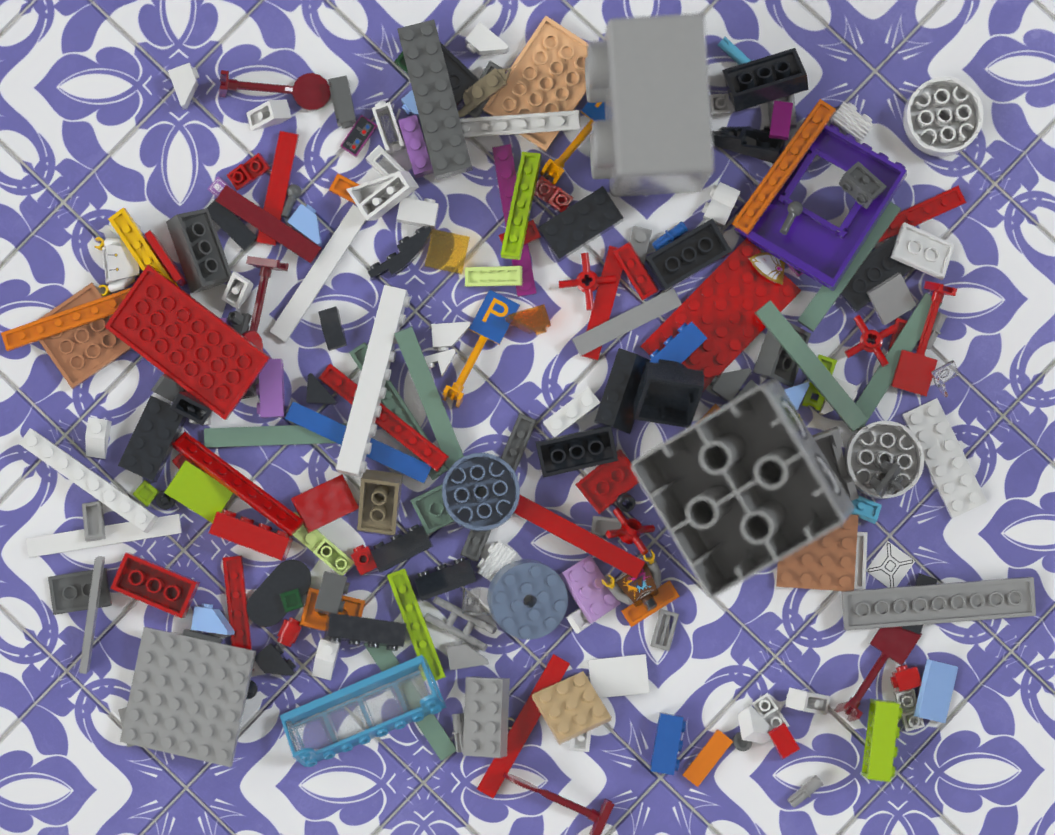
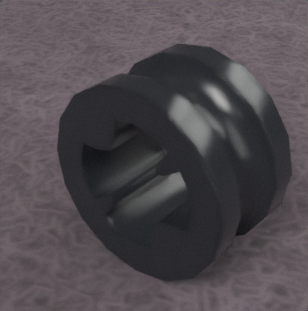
[616,493,636,512]

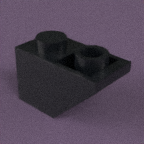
[254,642,297,676]

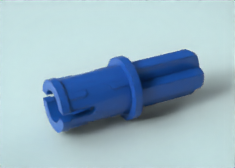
[652,221,688,251]

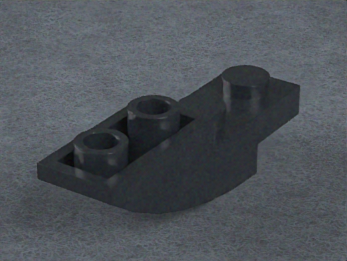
[368,226,432,281]

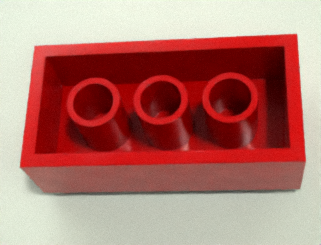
[209,509,294,561]
[110,552,200,618]

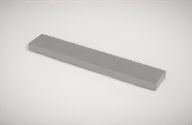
[572,288,681,356]
[79,556,105,674]

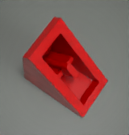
[768,723,800,760]

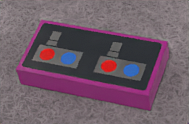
[340,115,378,157]

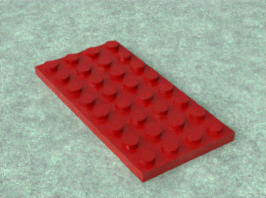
[640,238,801,391]
[105,265,271,420]

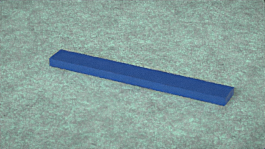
[285,401,432,483]

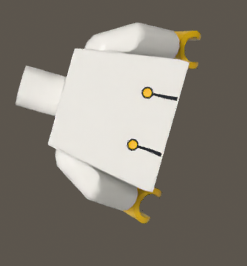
[94,237,141,296]

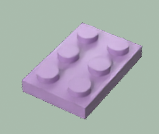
[559,555,621,624]

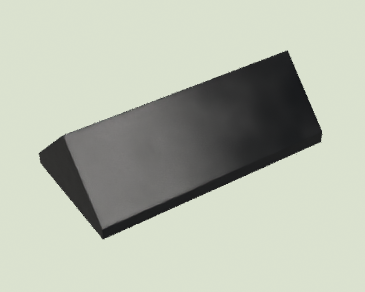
[535,425,618,478]

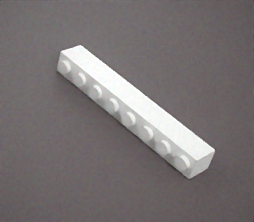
[19,428,159,533]

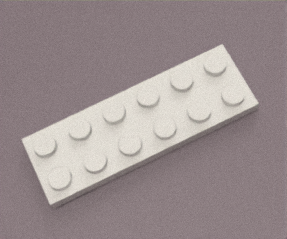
[902,398,987,518]

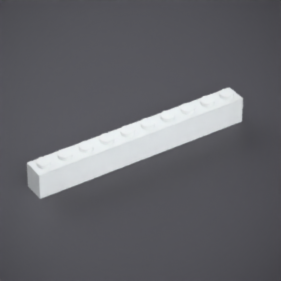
[336,285,410,478]

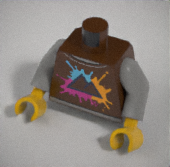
[601,549,661,611]

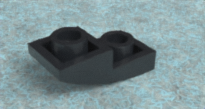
[318,306,347,351]

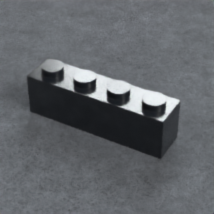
[324,613,407,651]

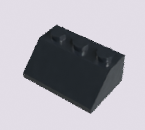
[371,524,434,572]
[414,557,477,601]

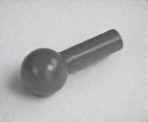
[281,184,301,219]
[780,201,803,235]

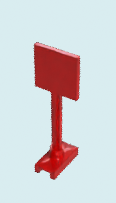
[891,281,957,397]

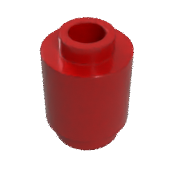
[277,617,302,647]

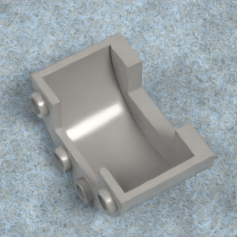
[812,427,859,501]

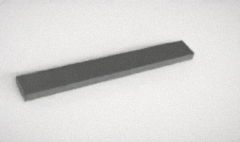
[460,413,537,562]

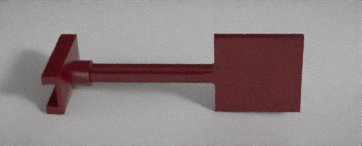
[834,626,922,722]

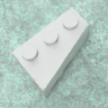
[347,171,419,221]

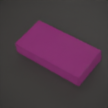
[769,100,793,140]

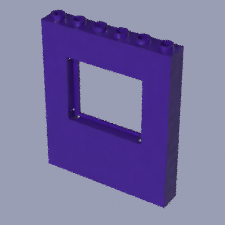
[734,114,907,291]

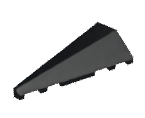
[712,126,785,163]

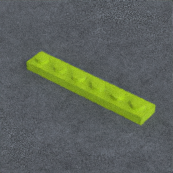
[500,152,542,260]
[387,568,446,684]

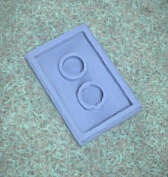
[914,659,958,723]

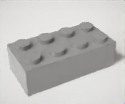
[463,676,510,758]

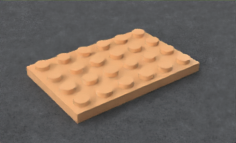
[483,16,588,152]

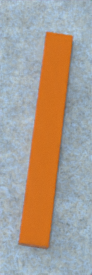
[732,99,836,235]
[1,287,132,352]

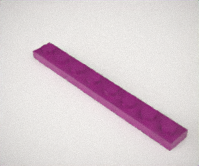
[492,144,536,297]

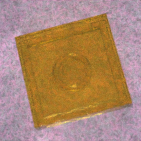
[425,229,470,275]

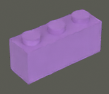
[398,115,434,179]
[256,359,286,418]

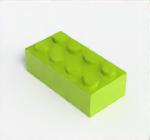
[861,698,902,782]

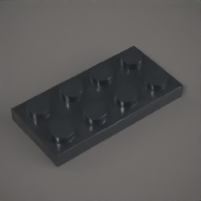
[841,236,913,313]

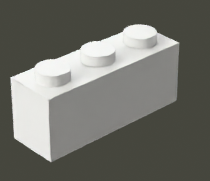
[543,387,600,438]

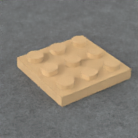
[532,671,611,745]

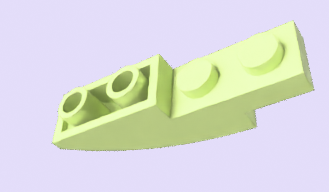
[293,512,354,576]

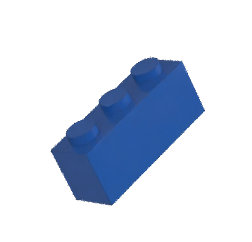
[649,321,707,363]
[650,712,686,775]

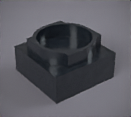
[633,359,705,428]

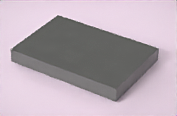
[48,568,112,615]

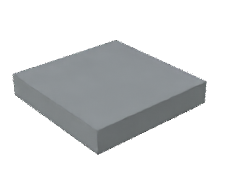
[866,273,917,325]

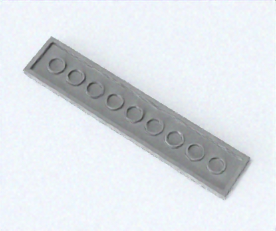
[841,577,1036,631]

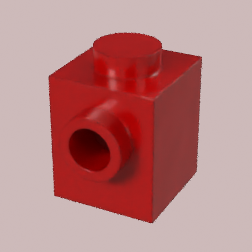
[351,545,377,575]
[890,665,921,692]

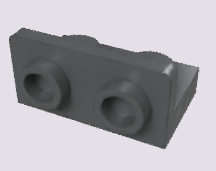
[839,161,887,209]

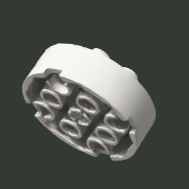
[903,77,984,157]
[844,421,924,499]

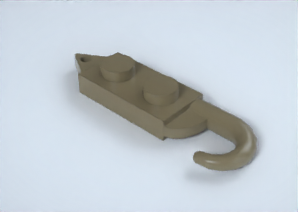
[458,68,512,118]

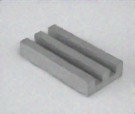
[650,609,679,651]

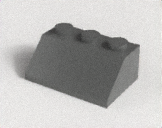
[753,322,811,387]

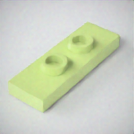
[465,266,522,287]

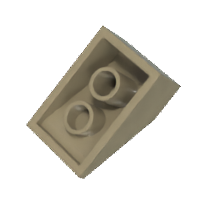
[357,469,403,535]

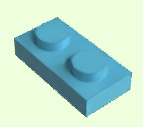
[852,495,882,524]

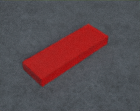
[613,241,659,300]

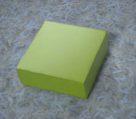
[132,480,160,507]

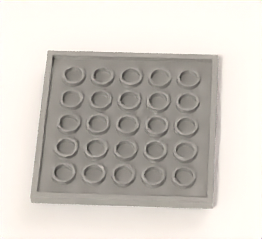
[120,627,256,767]

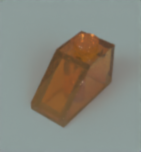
[505,304,551,336]

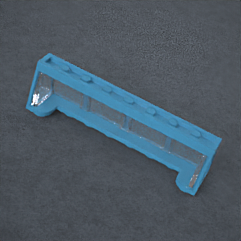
[280,655,446,767]

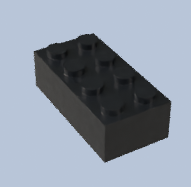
[538,186,624,262]
[645,218,732,292]
[118,396,186,482]

